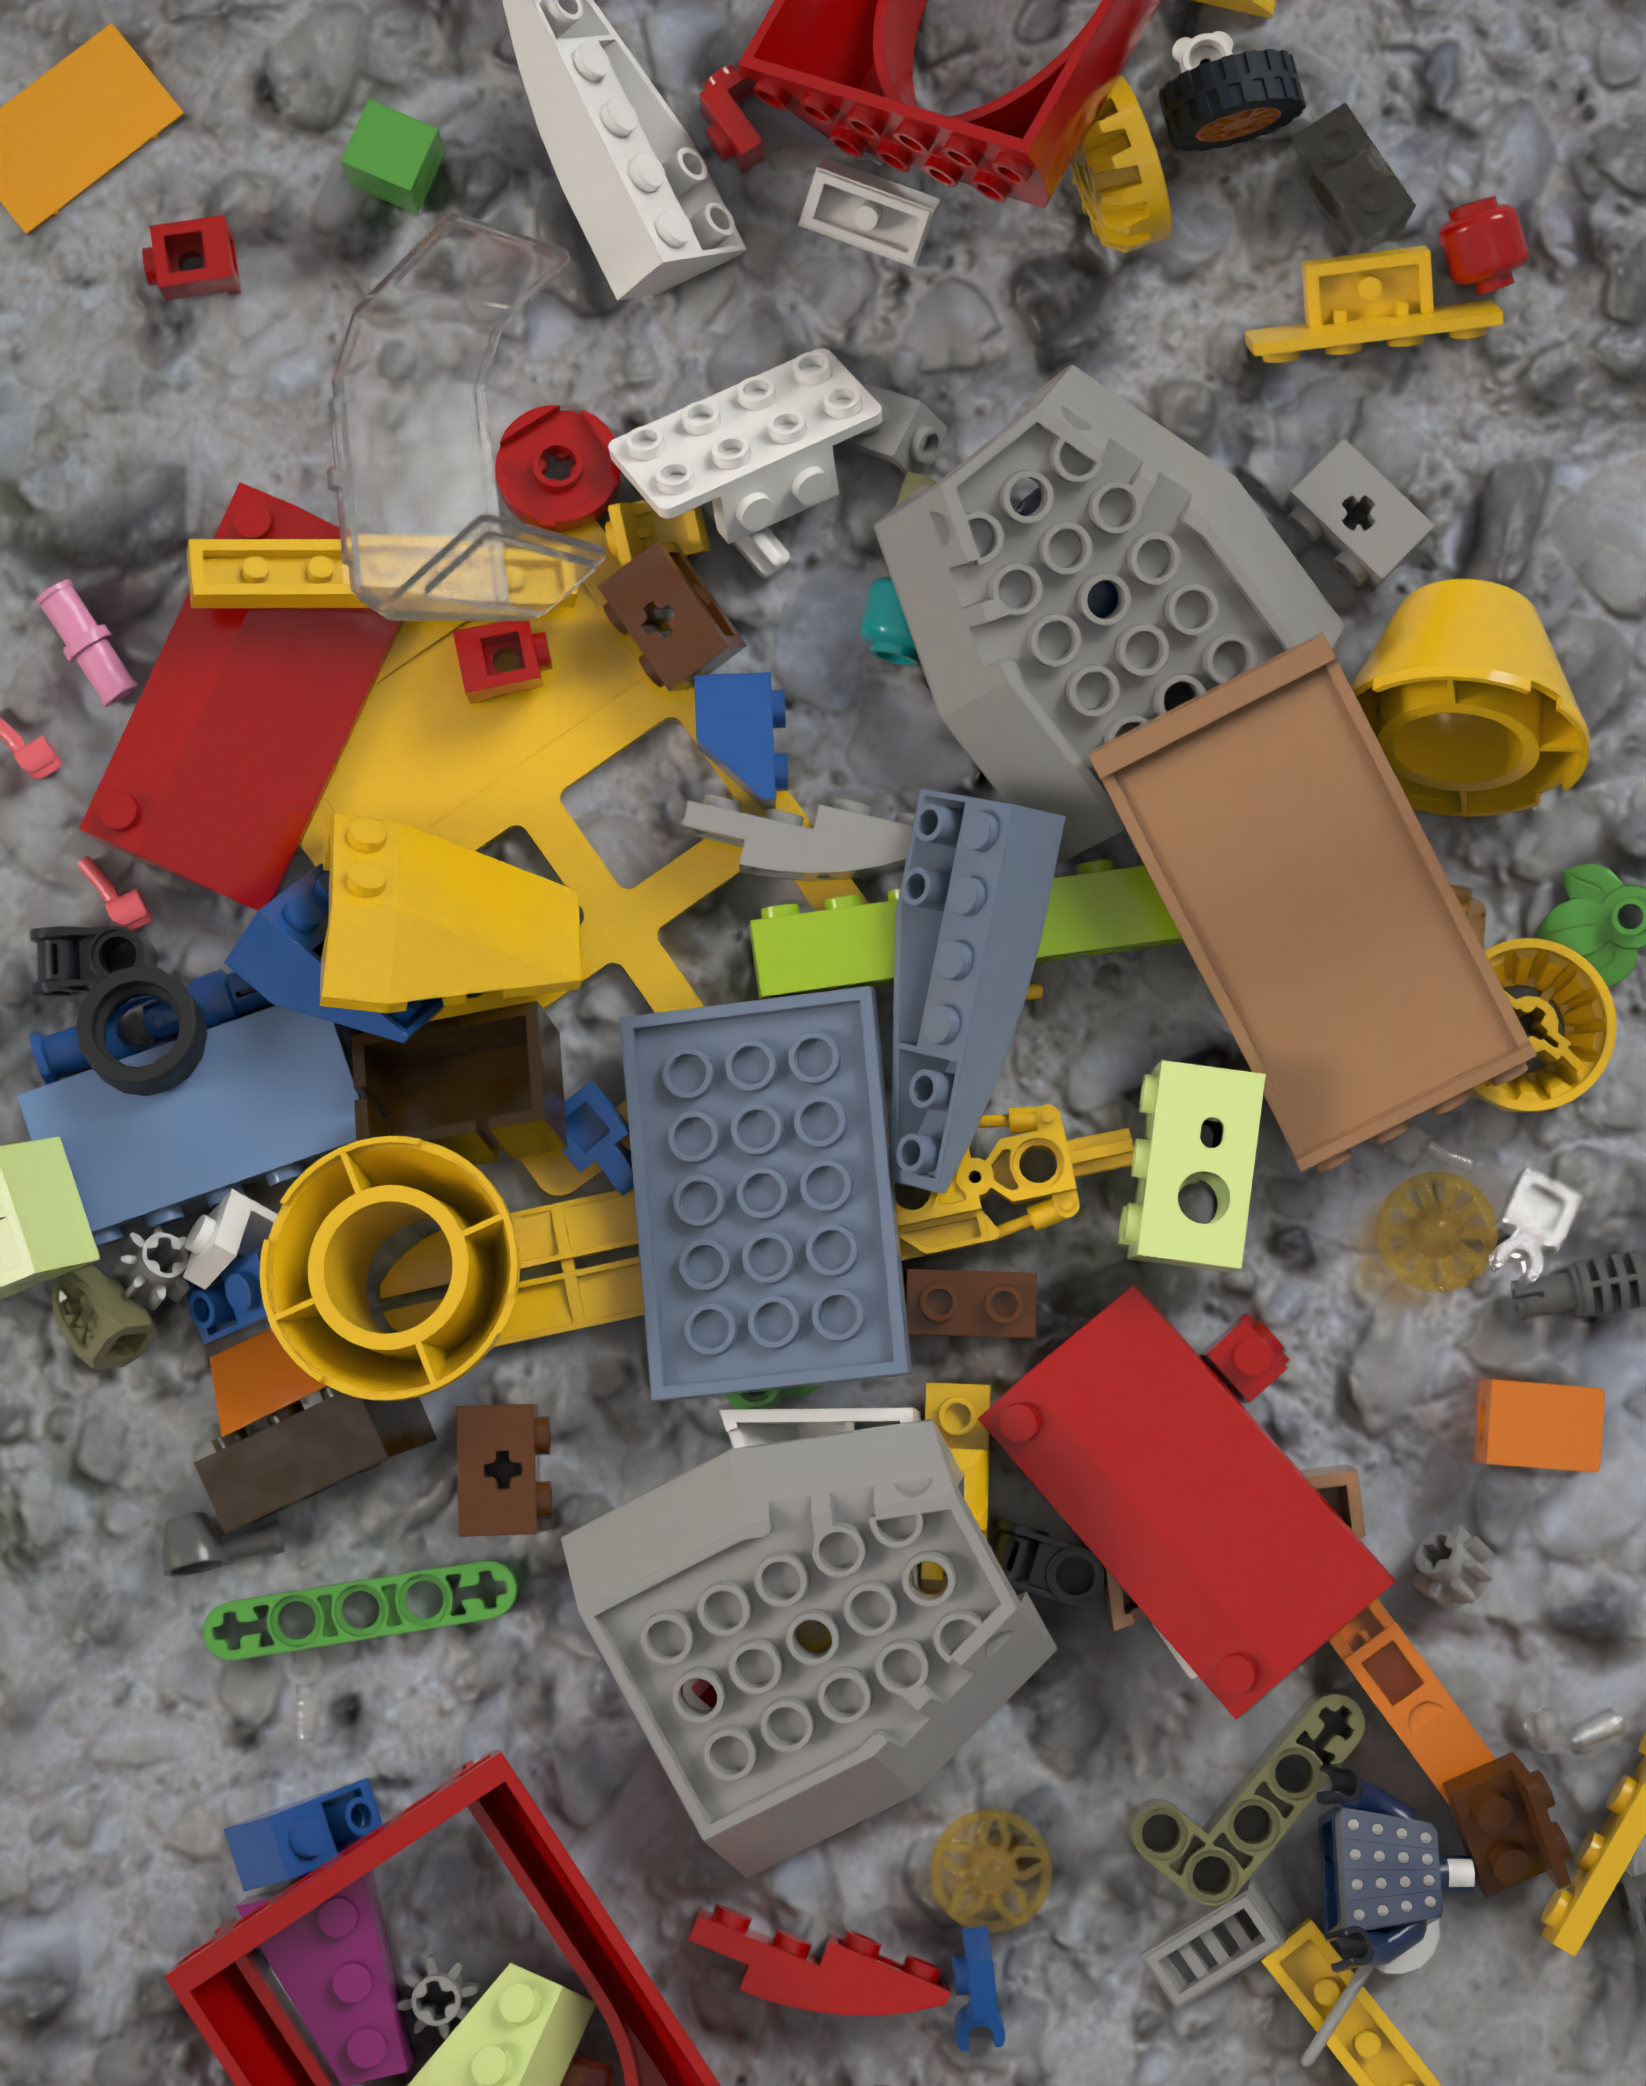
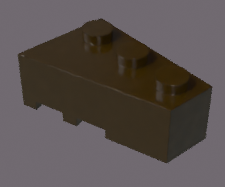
[194,1386,437,1534]

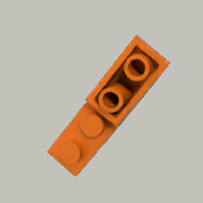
[1328,1598,1496,1806]

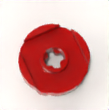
[495,405,621,535]

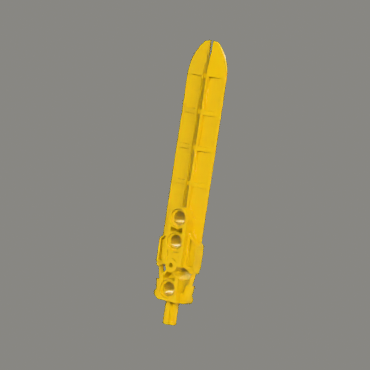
[380,1104,1134,1347]

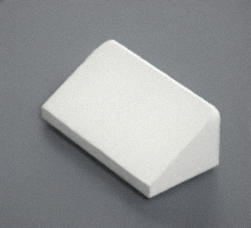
[798,158,940,268]

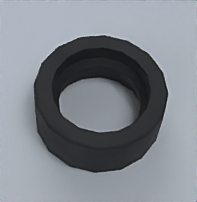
[76,966,208,1096]

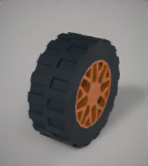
[1159,49,1306,151]

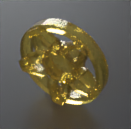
[930,1808,1052,1933]

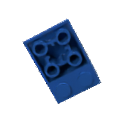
[224,863,447,1043]

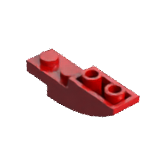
[688,1904,951,2016]

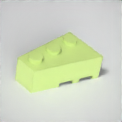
[407,1963,596,2086]

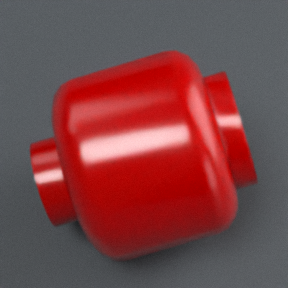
[1438,196,1529,295]

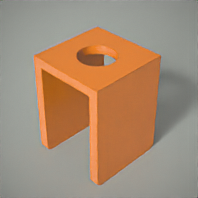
[1473,1379,1605,1473]

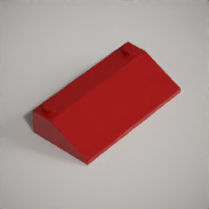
[79,482,409,912]
[978,1284,1396,1720]

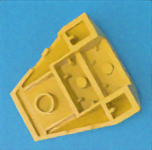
[320,814,582,1013]

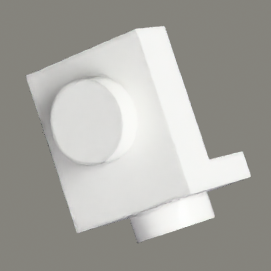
[183,1189,278,1289]

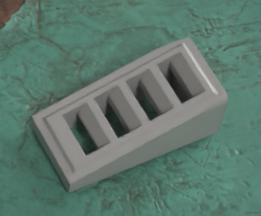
[1140,1877,1288,2010]

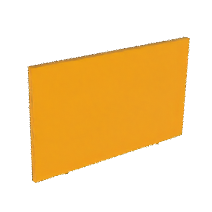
[0,22,185,236]

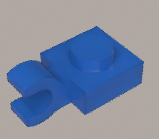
[562,1080,634,1196]
[952,1926,1005,2051]

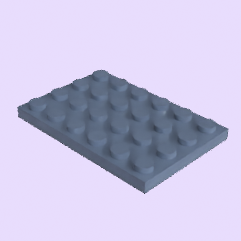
[619,986,912,1403]

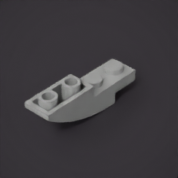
[682,795,915,881]

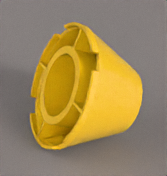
[1350,579,1590,817]
[260,1136,521,1401]

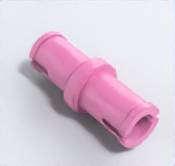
[35,579,139,707]

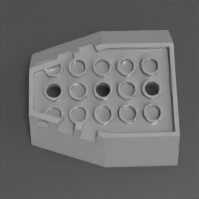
[873,364,1346,865]
[561,1419,1057,1878]

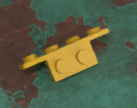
[1245,245,1504,363]

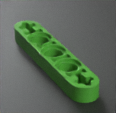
[203,1560,519,1660]

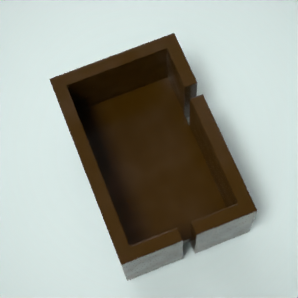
[351,1001,568,1166]

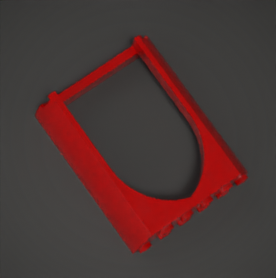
[737,0,1163,209]
[164,1750,721,2086]

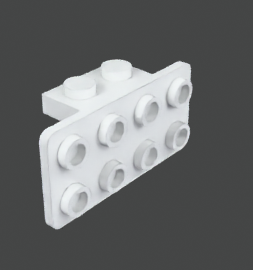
[608,348,883,544]

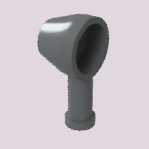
[162,1512,285,1577]

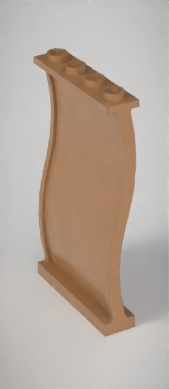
[1088,632,1537,1173]

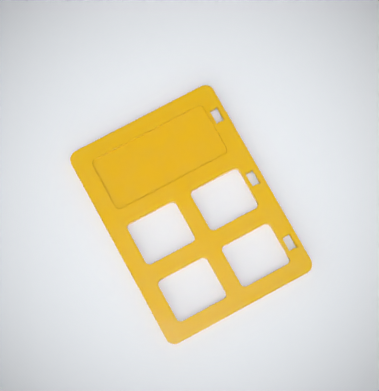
[300,520,869,1196]

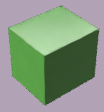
[340,99,445,215]

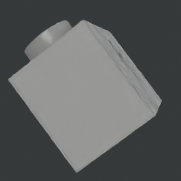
[1284,438,1435,592]

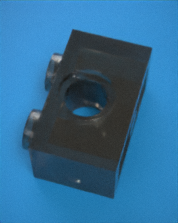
[1284,102,1416,255]

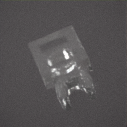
[1488,1166,1583,1289]

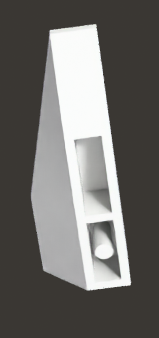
[502,0,747,301]

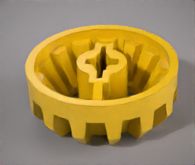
[1070,75,1172,253]
[1467,938,1617,1113]

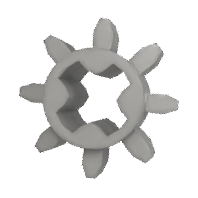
[112,1225,190,1310]
[1411,1524,1493,1610]
[397,1954,480,2039]

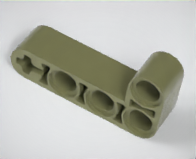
[1128,1690,1365,1906]

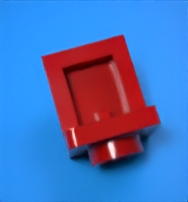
[699,65,764,174]

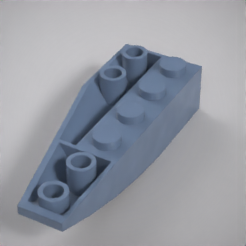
[890,788,1066,1193]

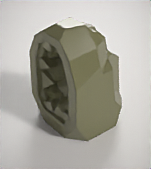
[51,1264,158,1370]

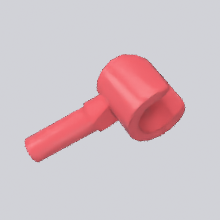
[0,717,62,780]
[77,856,153,931]

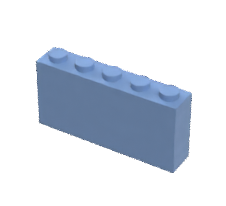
[16,1005,362,1249]

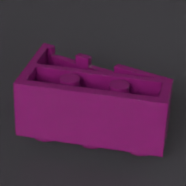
[236,1870,415,2086]

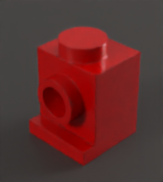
[142,215,242,301]
[453,616,553,704]
[1199,1312,1290,1403]

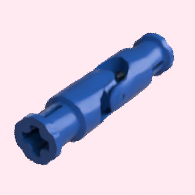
[30,969,273,1085]

